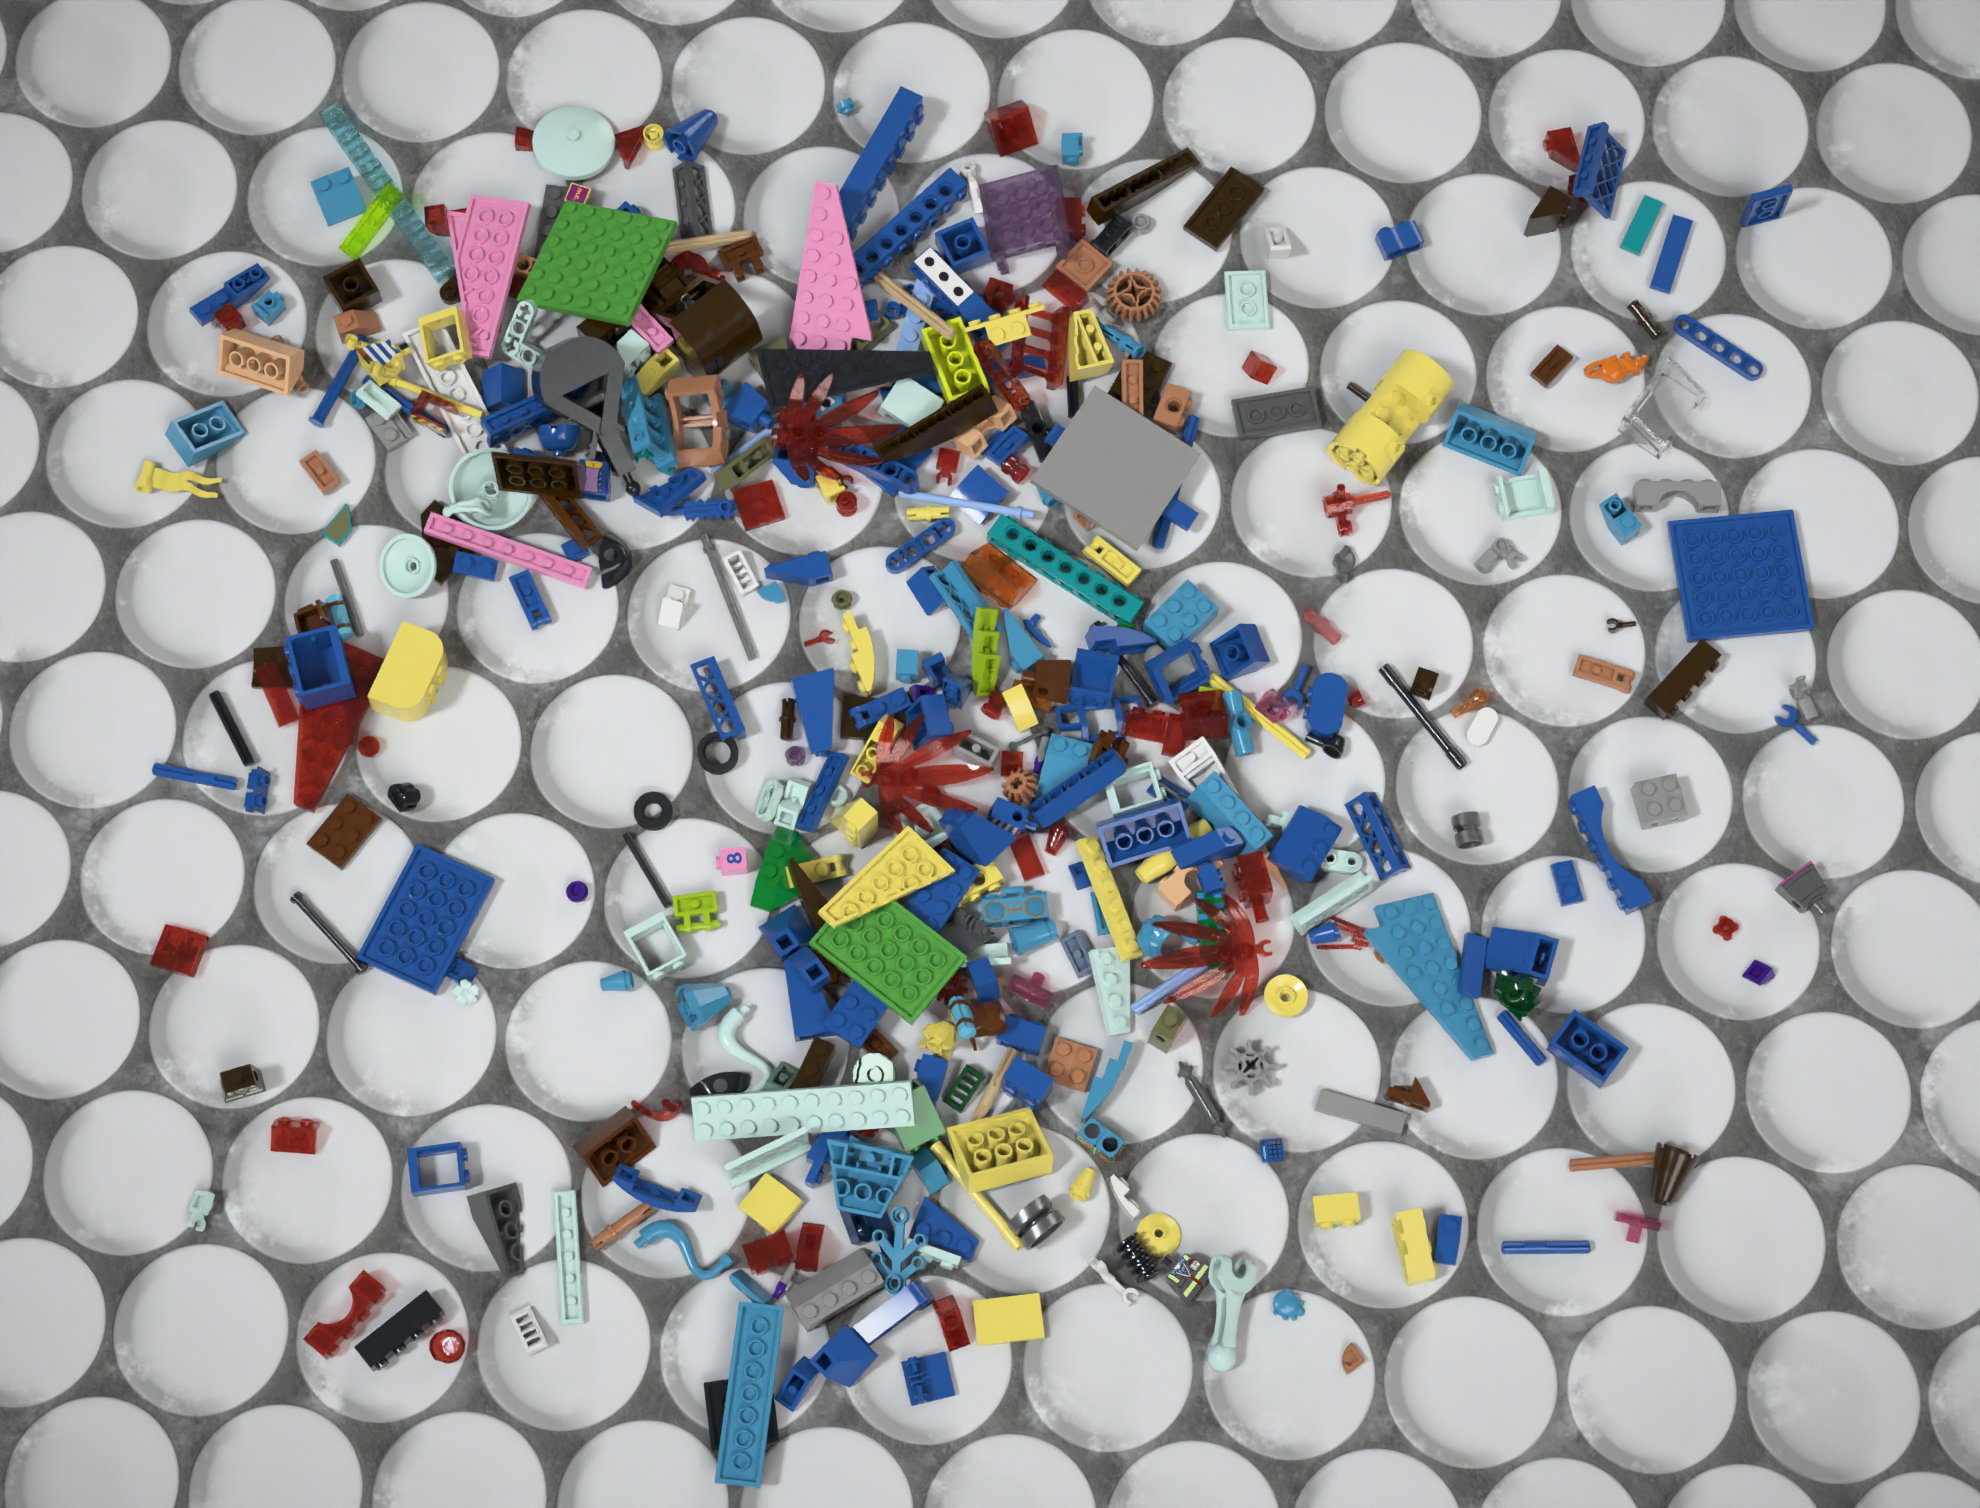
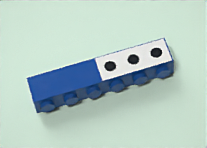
[909,246,1014,358]

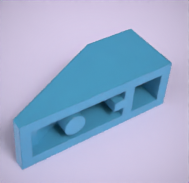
[1002,608,1044,674]

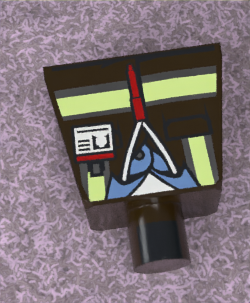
[220,1064,266,1103]

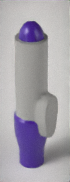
[1033,734,1050,774]
[772,1260,798,1300]

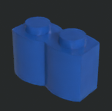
[1375,220,1424,261]

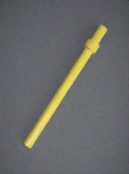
[387,375,485,419]

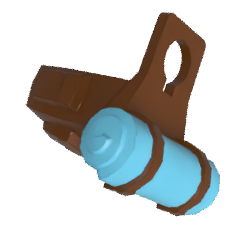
[293,594,354,641]
[949,996,1008,1051]

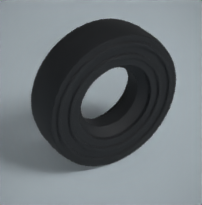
[633,791,673,831]

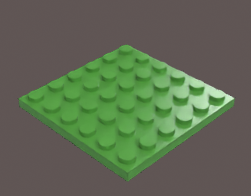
[516,200,678,327]

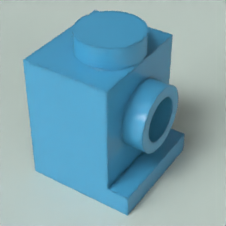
[1061,133,1083,166]
[251,290,286,326]

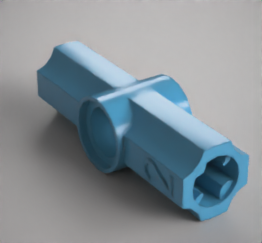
[1222,689,1255,757]

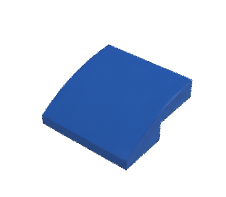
[949,465,1010,525]

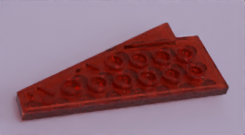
[293,642,384,814]

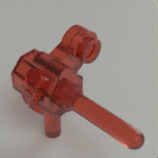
[1322,484,1391,537]

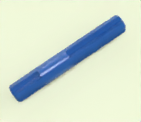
[152,763,237,790]
[1501,1240,1590,1254]

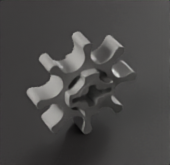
[1222,1039,1278,1096]

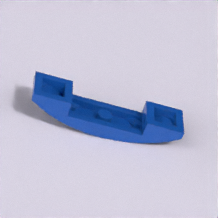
[612,1163,703,1212]

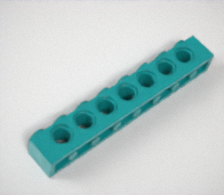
[987,514,1144,624]

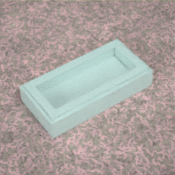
[355,380,402,421]

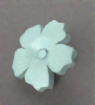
[452,979,479,1005]

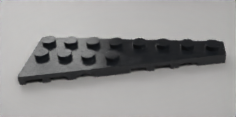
[756,349,935,410]

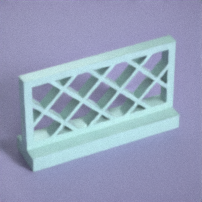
[722,1126,811,1189]

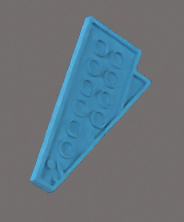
[1363,893,1493,1061]

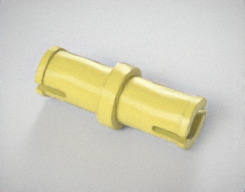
[906,505,949,522]

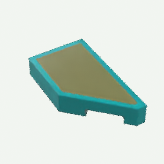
[322,503,352,547]

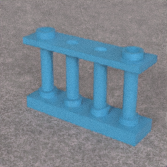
[621,375,679,473]

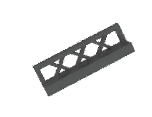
[672,161,713,239]

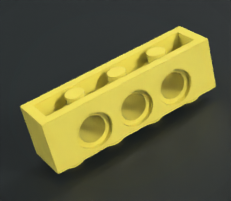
[957,861,1003,909]

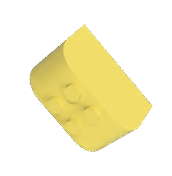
[367,621,448,722]

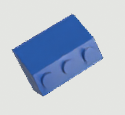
[1267,805,1343,883]

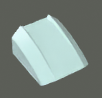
[892,801,949,849]

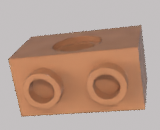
[1153,382,1193,435]

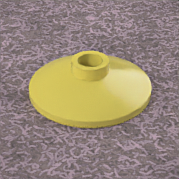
[1264,974,1308,1018]
[1136,1213,1181,1258]

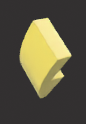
[1001,684,1038,733]

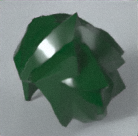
[1493,969,1543,1021]

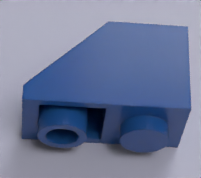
[787,945,831,994]

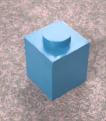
[896,649,919,684]

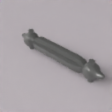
[1177,1061,1227,1138]

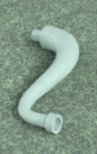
[718,1004,772,1092]

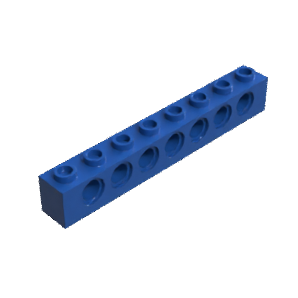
[853,168,967,289]

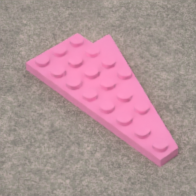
[447,194,531,359]

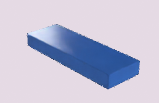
[1457,932,1487,999]

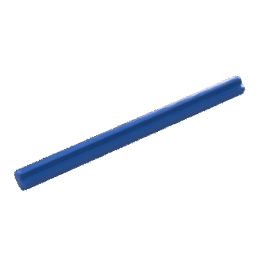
[1152,415,1200,550]

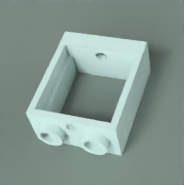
[1105,761,1167,817]
[623,911,688,982]

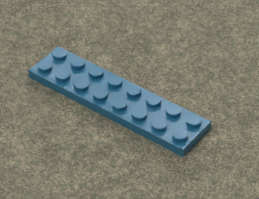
[715,1301,784,1489]

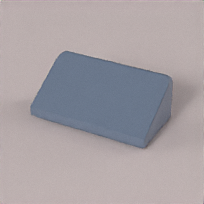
[1060,930,1093,979]

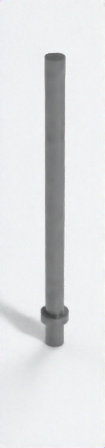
[700,534,757,661]

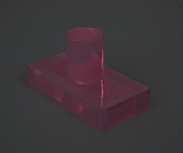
[1007,972,1053,1010]
[1613,1211,1661,1244]

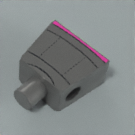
[1775,861,1828,917]

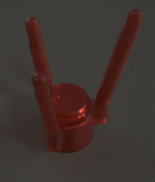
[1316,916,1369,951]

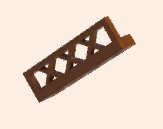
[539,495,603,551]

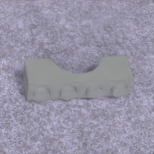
[1632,479,1721,513]

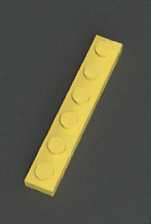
[1075,836,1143,962]

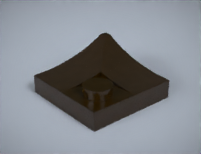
[252,646,294,690]

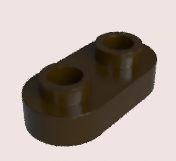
[439,274,461,305]

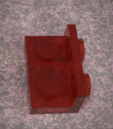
[1121,706,1172,744]

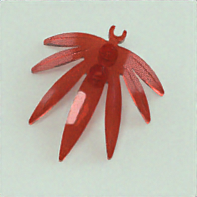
[771,371,900,482]
[861,713,994,835]
[1138,893,1273,1018]

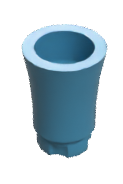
[1008,919,1059,957]

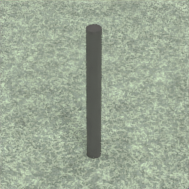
[330,559,364,638]

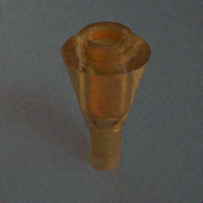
[1451,688,1490,718]

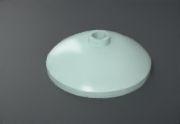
[379,534,437,598]

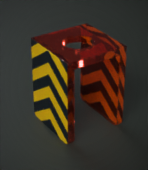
[410,390,459,436]

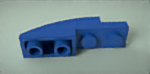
[190,263,270,327]
[805,1130,850,1189]

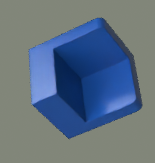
[922,652,950,689]

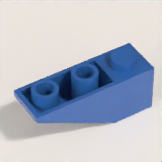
[764,551,833,587]
[942,672,973,710]

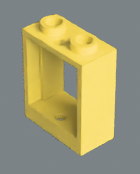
[418,306,473,371]

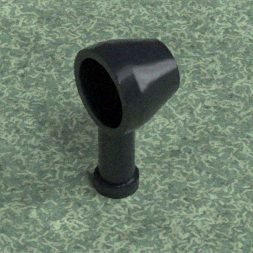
[1305,732,1346,759]

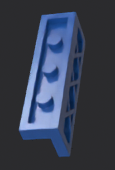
[480,395,561,448]
[690,656,746,741]
[1344,792,1411,881]

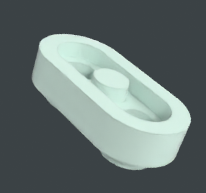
[755,779,784,822]
[1320,849,1362,875]

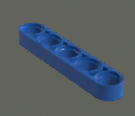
[1673,314,1763,381]

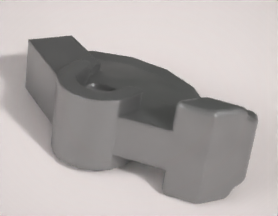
[1332,545,1355,583]

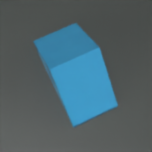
[910,1146,950,1195]

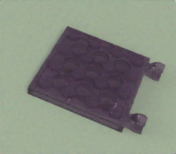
[979,164,1071,275]

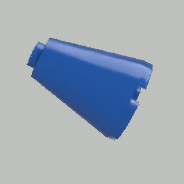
[663,109,718,162]

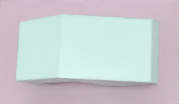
[773,777,811,831]

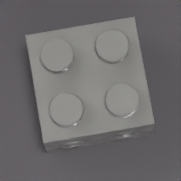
[1630,773,1688,830]

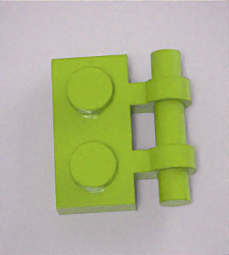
[672,890,720,934]

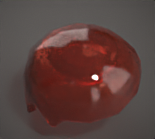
[429,1329,466,1364]

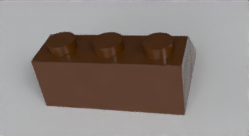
[572,1106,656,1187]

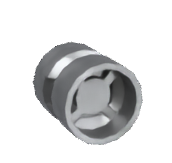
[1451,811,1484,849]

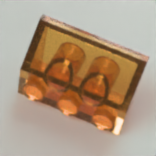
[962,542,1038,610]

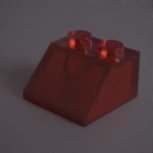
[984,100,1038,157]
[1178,690,1228,741]

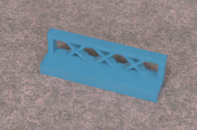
[929,560,1004,640]

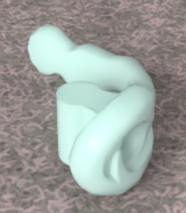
[442,496,492,518]

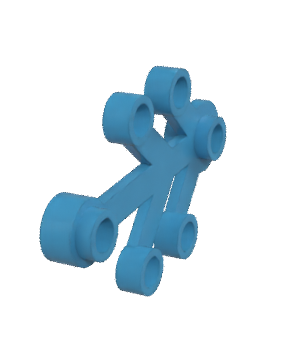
[870,1206,929,1295]

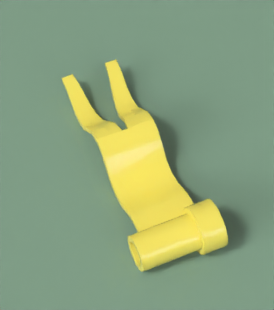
[134,460,222,498]

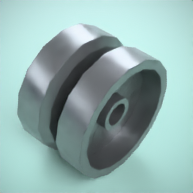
[1008,1194,1065,1250]

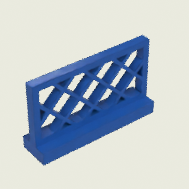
[1572,122,1626,219]

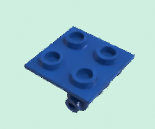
[901,1352,955,1406]

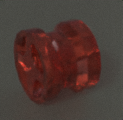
[836,491,858,517]

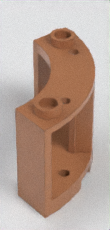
[665,374,728,468]

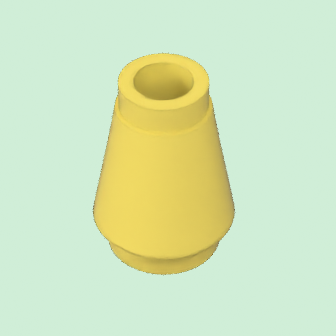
[1069,1167,1096,1202]

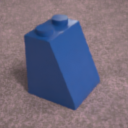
[938,807,1017,867]

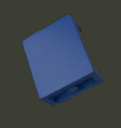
[1067,648,1120,709]

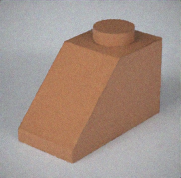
[333,309,382,344]

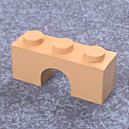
[952,395,1017,460]
[1157,861,1223,912]

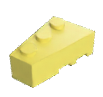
[829,798,878,849]

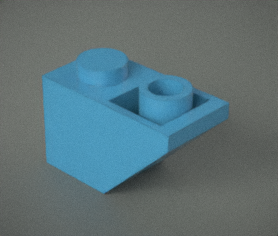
[1599,493,1642,546]

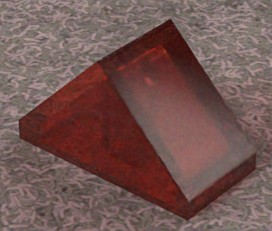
[614,126,645,170]

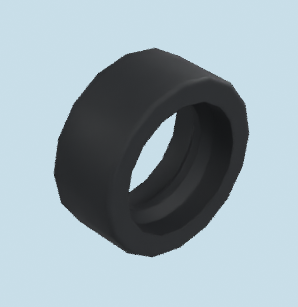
[697,731,739,775]

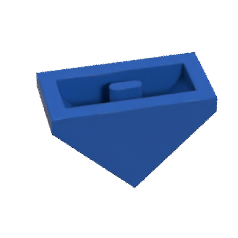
[966,956,1001,1003]

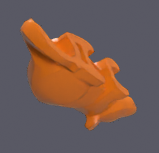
[1583,351,1649,383]

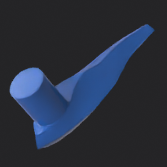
[1023,613,1052,649]

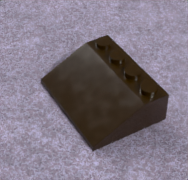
[491,451,587,499]

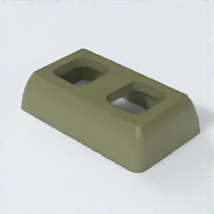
[852,310,895,350]

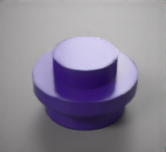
[566,881,588,903]

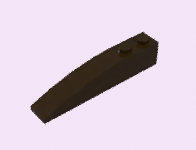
[1086,147,1200,226]
[873,384,999,463]
[786,858,848,977]

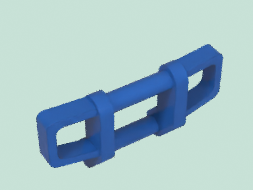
[1055,695,1143,744]

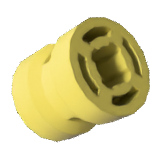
[643,124,665,151]

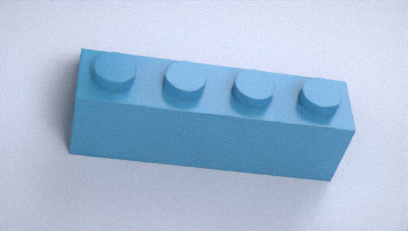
[1442,401,1539,476]
[1185,771,1275,865]

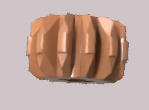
[1001,768,1039,806]

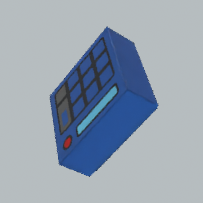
[1259,1138,1285,1163]

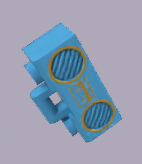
[981,886,1049,928]

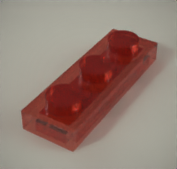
[254,660,299,728]

